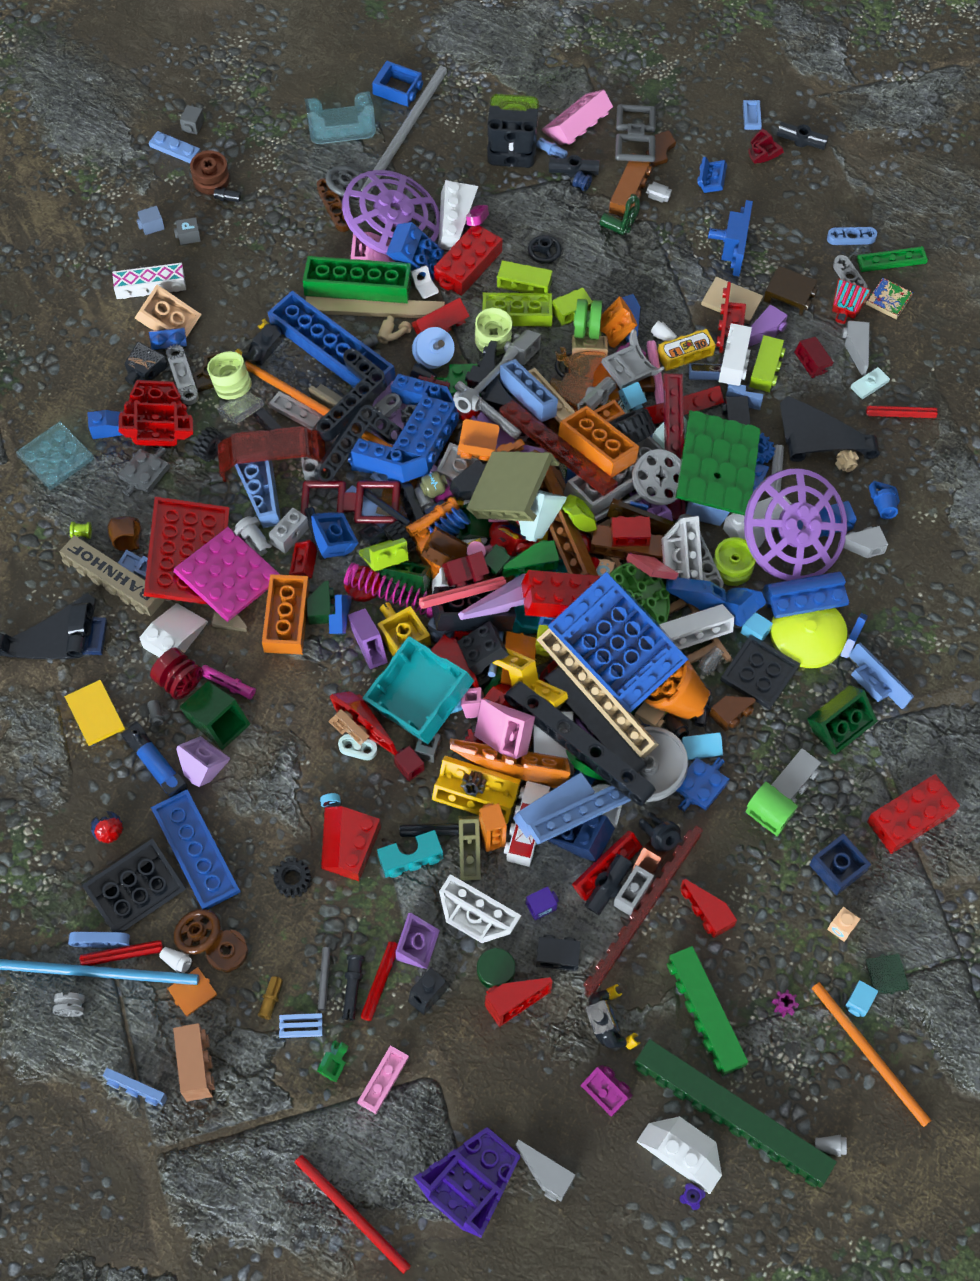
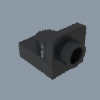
[358,523,388,546]

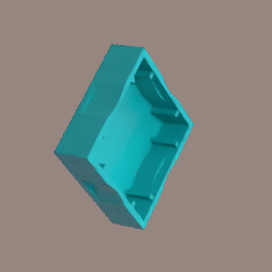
[362,636,474,744]

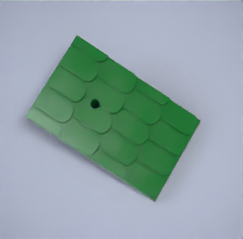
[675,410,760,526]

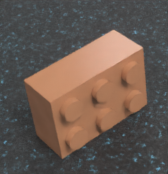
[173,1023,215,1102]

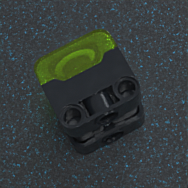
[487,94,539,168]

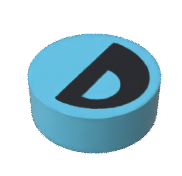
[320,793,341,808]

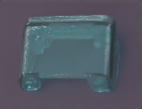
[305,91,376,144]

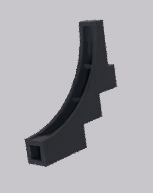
[465,340,544,442]

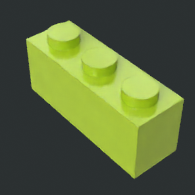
[497,261,552,293]
[749,335,786,392]

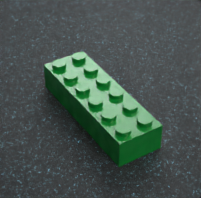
[303,256,412,303]

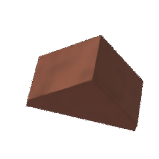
[631,840,668,875]

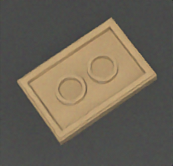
[701,277,763,324]

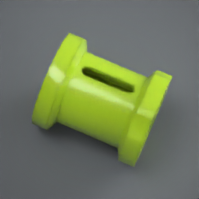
[70,521,92,539]

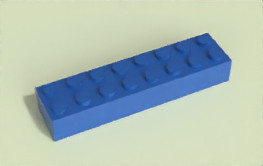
[267,291,396,394]

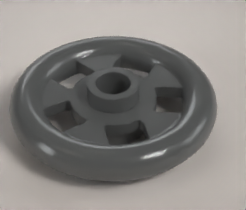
[325,166,365,197]

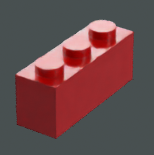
[411,298,470,335]

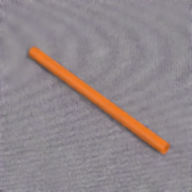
[811,982,932,1127]

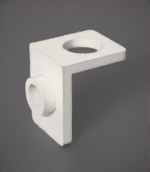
[411,265,439,299]

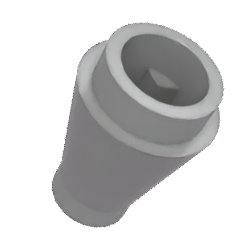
[815,1134,847,1157]

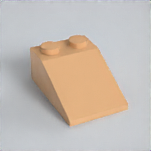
[135,284,201,338]

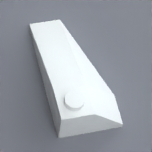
[723,496,791,548]

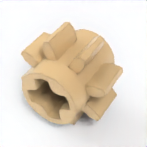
[835,450,859,472]

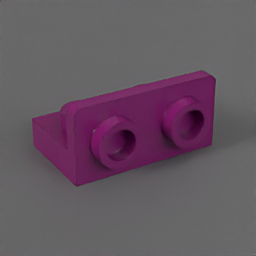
[580,1065,633,1117]

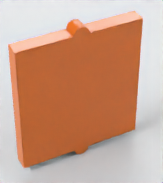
[167,967,217,1017]

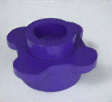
[680,1183,705,1210]

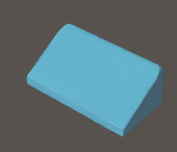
[681,733,723,760]

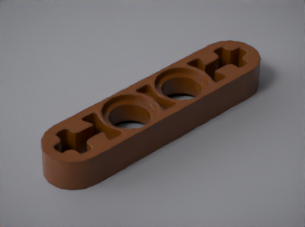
[316,178,350,232]

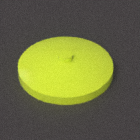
[770,608,847,668]

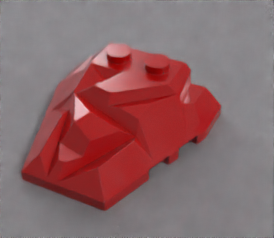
[119,380,193,446]

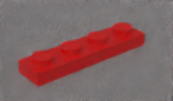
[572,831,642,901]

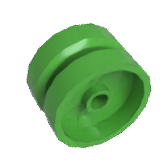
[574,299,602,340]

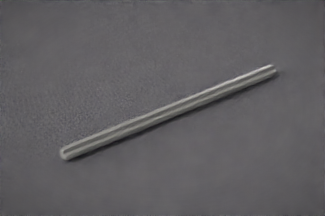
[361,65,447,194]

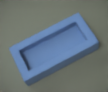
[743,100,761,130]

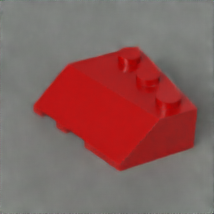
[321,806,381,881]

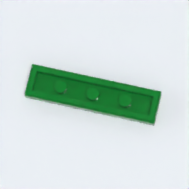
[856,246,928,272]

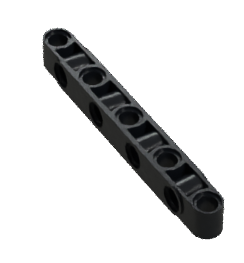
[504,681,656,806]

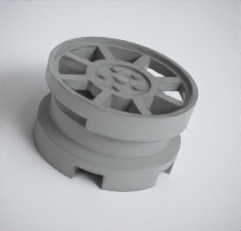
[53,992,85,1017]

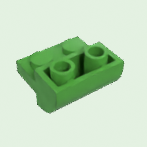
[746,782,798,837]

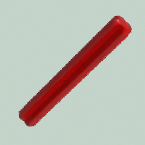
[866,405,938,418]
[80,940,163,966]
[361,941,398,1021]

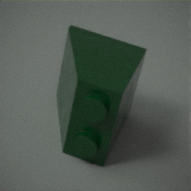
[180,681,250,750]

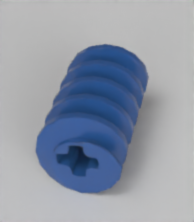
[428,507,470,536]

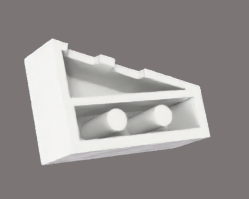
[719,323,752,386]

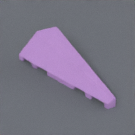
[458,573,533,620]

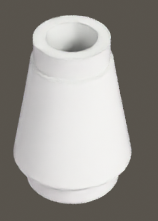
[651,321,677,341]
[159,947,192,973]

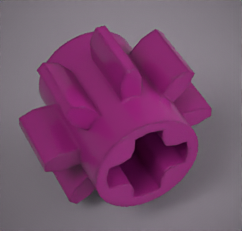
[771,989,799,1018]

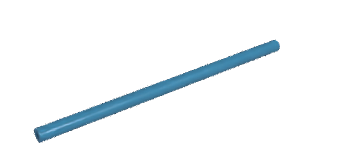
[0,959,199,985]

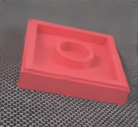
[626,553,679,580]

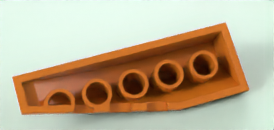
[450,738,571,788]

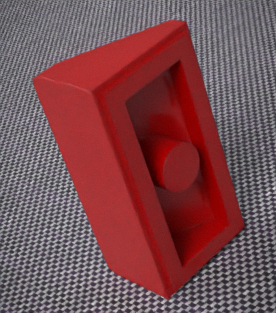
[289,540,317,579]

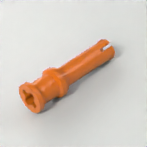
[405,497,459,537]

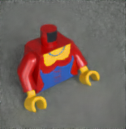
[489,522,548,557]

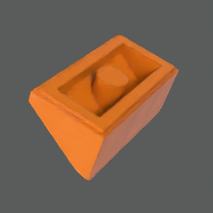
[594,399,625,423]

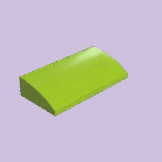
[482,292,552,327]

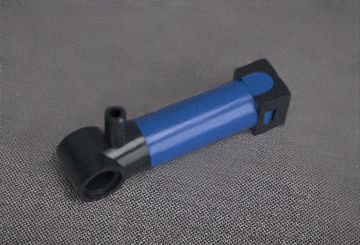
[120,721,188,798]

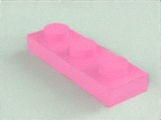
[357,1045,409,1114]

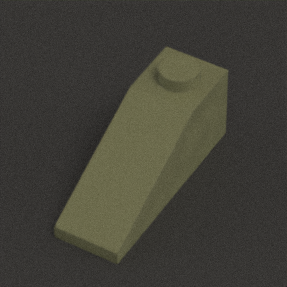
[459,816,481,880]

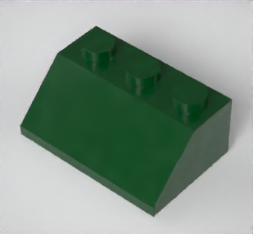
[807,685,878,755]

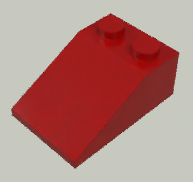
[485,977,553,1027]

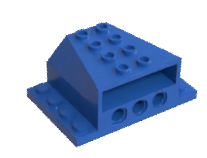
[548,571,689,713]

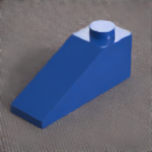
[87,410,122,439]

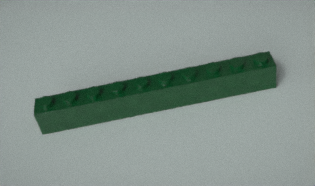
[634,1039,837,1188]

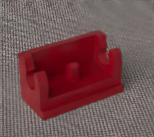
[794,336,834,378]

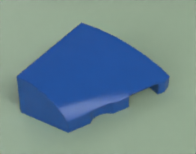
[329,595,352,634]

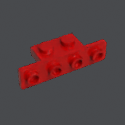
[716,282,746,353]

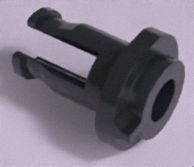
[639,812,683,852]

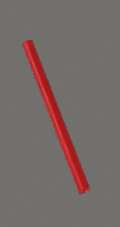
[294,1155,411,1274]

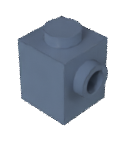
[136,206,164,235]

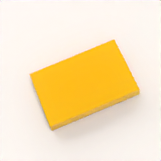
[64,680,125,746]

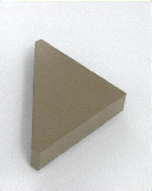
[212,611,248,632]

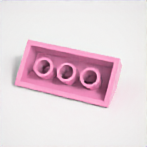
[541,90,613,145]

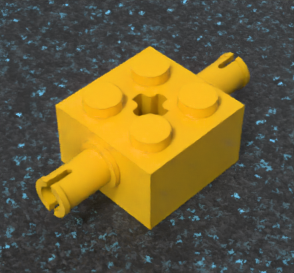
[377,602,431,656]

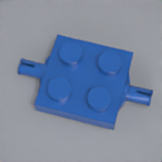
[676,757,729,812]

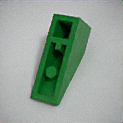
[501,540,559,578]

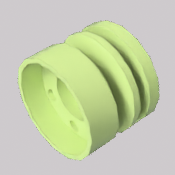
[475,308,512,355]
[207,351,252,400]

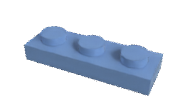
[149,131,201,163]
[103,1068,168,1106]

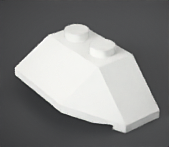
[662,516,703,580]
[439,874,521,943]
[637,1116,722,1194]

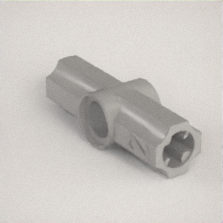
[577,377,616,410]

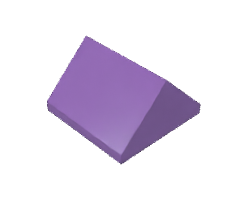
[395,913,440,969]

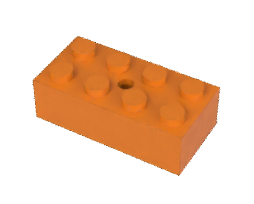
[558,405,639,479]
[262,574,310,655]

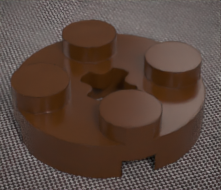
[206,929,248,973]

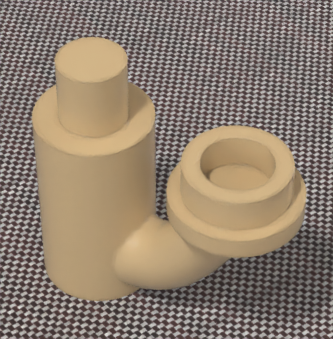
[377,316,412,344]

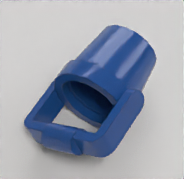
[869,481,900,519]

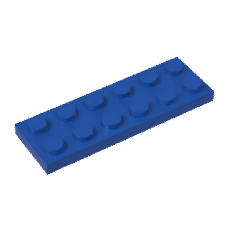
[151,789,240,909]

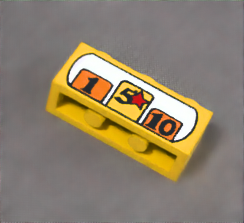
[658,329,716,371]

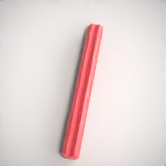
[419,576,506,609]

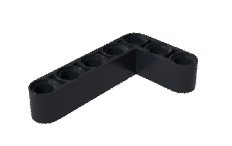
[317,349,387,441]
[314,405,402,482]

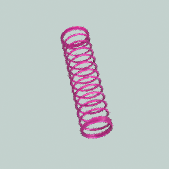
[344,562,433,619]

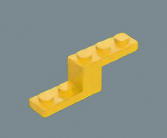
[492,647,568,708]

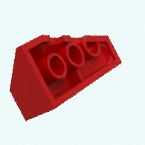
[329,691,398,755]

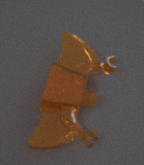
[546,347,606,435]

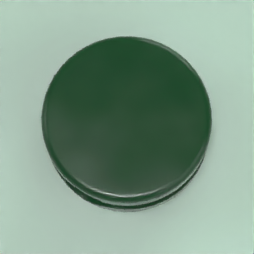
[477,948,516,989]

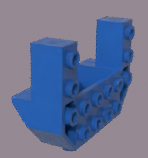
[351,374,459,483]

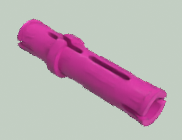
[202,665,256,700]

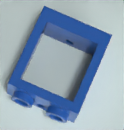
[372,61,423,107]

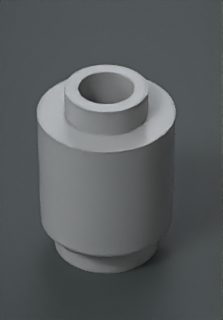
[646,182,672,203]
[414,487,435,514]

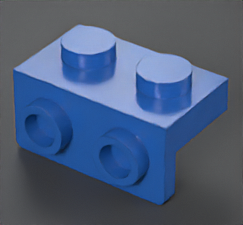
[697,157,727,193]

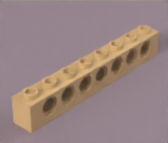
[537,628,659,758]

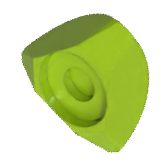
[562,494,597,532]

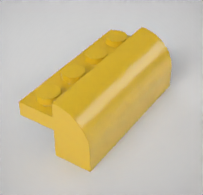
[432,756,521,824]

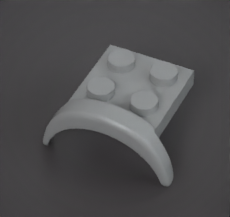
[601,329,665,389]

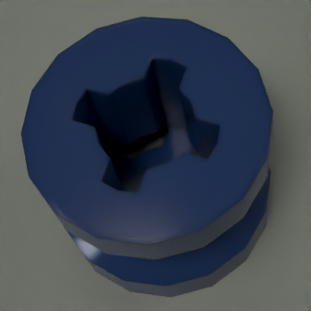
[572,171,592,192]

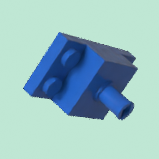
[708,200,753,276]

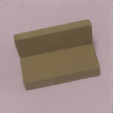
[309,384,343,409]

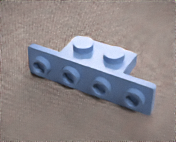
[849,643,914,709]

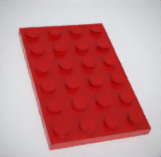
[144,497,229,605]

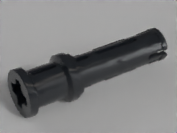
[342,954,365,1021]

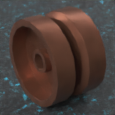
[190,150,230,195]

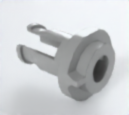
[233,516,272,556]

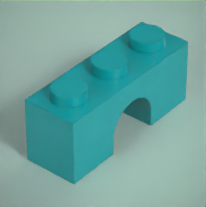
[377,830,443,878]

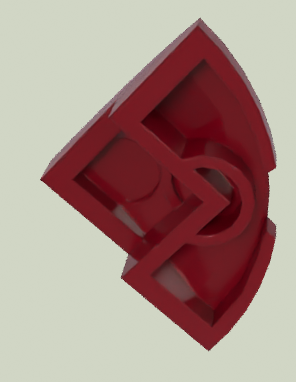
[748,129,784,164]

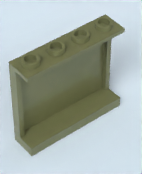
[466,451,560,522]

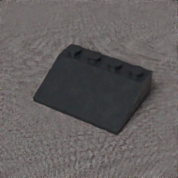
[80,837,186,933]

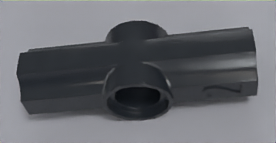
[777,122,829,150]
[549,155,599,178]
[585,854,632,916]

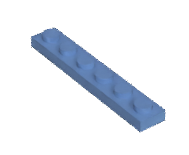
[527,779,631,844]

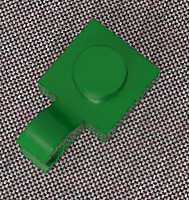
[317,1041,348,1082]

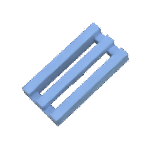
[279,1013,322,1038]

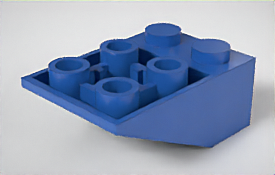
[386,222,444,281]

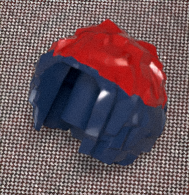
[91,811,123,844]

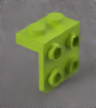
[359,538,408,571]

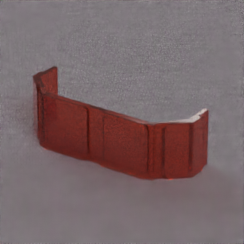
[218,426,326,482]

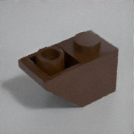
[709,696,756,732]

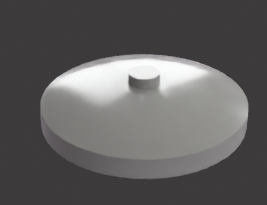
[622,726,688,802]

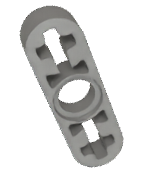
[833,255,867,288]

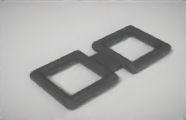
[615,104,656,162]

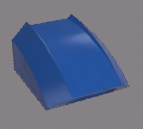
[311,512,358,559]
[724,588,766,627]

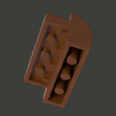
[421,526,501,584]

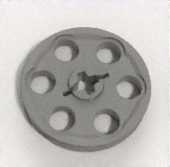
[632,449,681,505]

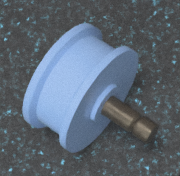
[412,327,454,369]

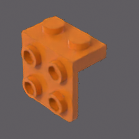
[457,419,499,462]

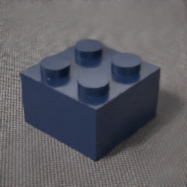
[809,833,871,896]

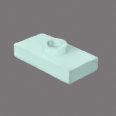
[850,367,890,400]

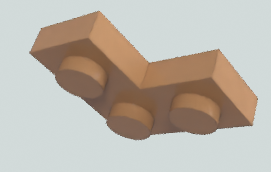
[328,709,370,745]

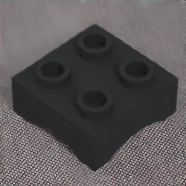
[457,621,509,676]

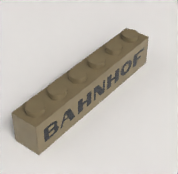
[59,535,165,617]

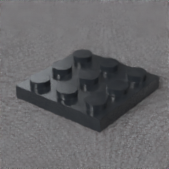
[720,635,800,710]

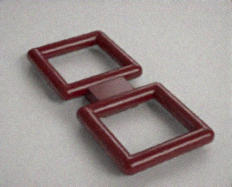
[300,481,400,523]

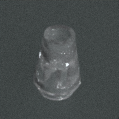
[697,646,724,675]

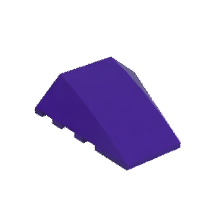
[414,1127,520,1238]

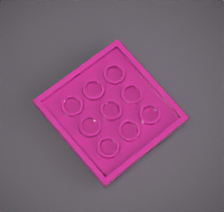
[173,527,280,622]

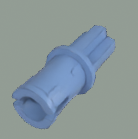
[536,137,568,159]

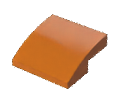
[600,296,637,348]

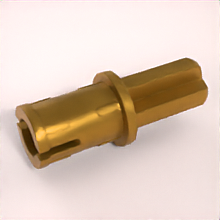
[258,976,283,1020]

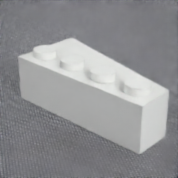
[438,180,478,250]

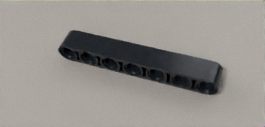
[543,665,647,773]

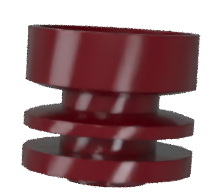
[150,647,203,700]

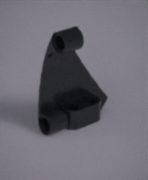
[780,396,880,462]
[0,592,96,659]

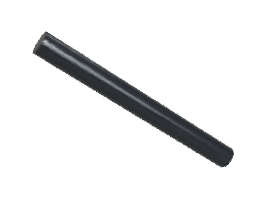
[363,488,413,526]

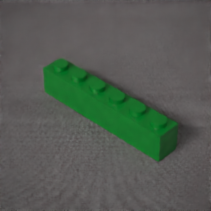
[667,946,748,1077]

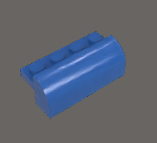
[762,571,849,619]

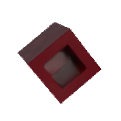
[394,746,425,781]

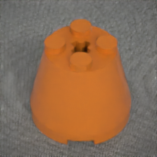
[645,660,710,719]

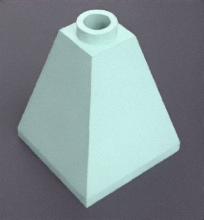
[519,490,567,542]

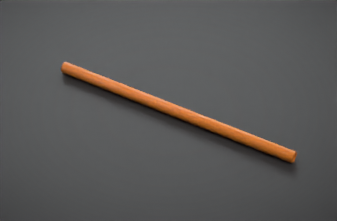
[245,361,393,447]

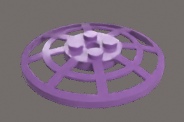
[342,170,440,255]
[744,469,847,581]

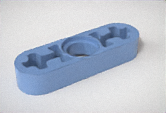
[827,227,877,245]
[68,932,130,948]

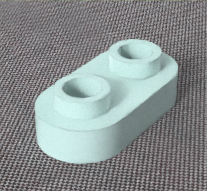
[338,734,377,760]

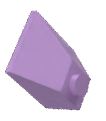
[177,736,230,787]

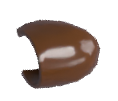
[107,516,141,551]

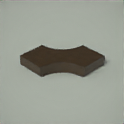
[192,351,221,393]

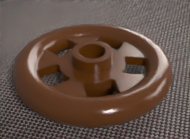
[174,909,221,955]

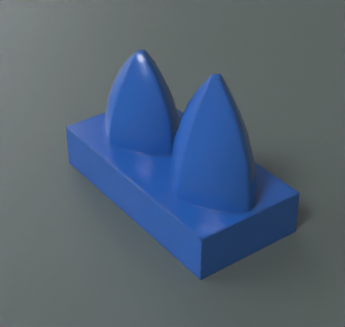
[149,327,187,350]

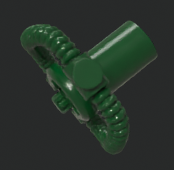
[600,194,640,235]

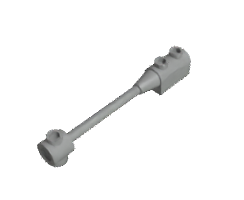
[453,330,541,413]

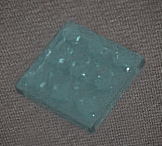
[16,421,94,490]

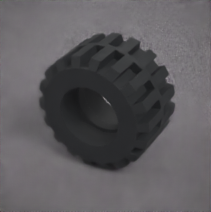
[610,408,656,443]

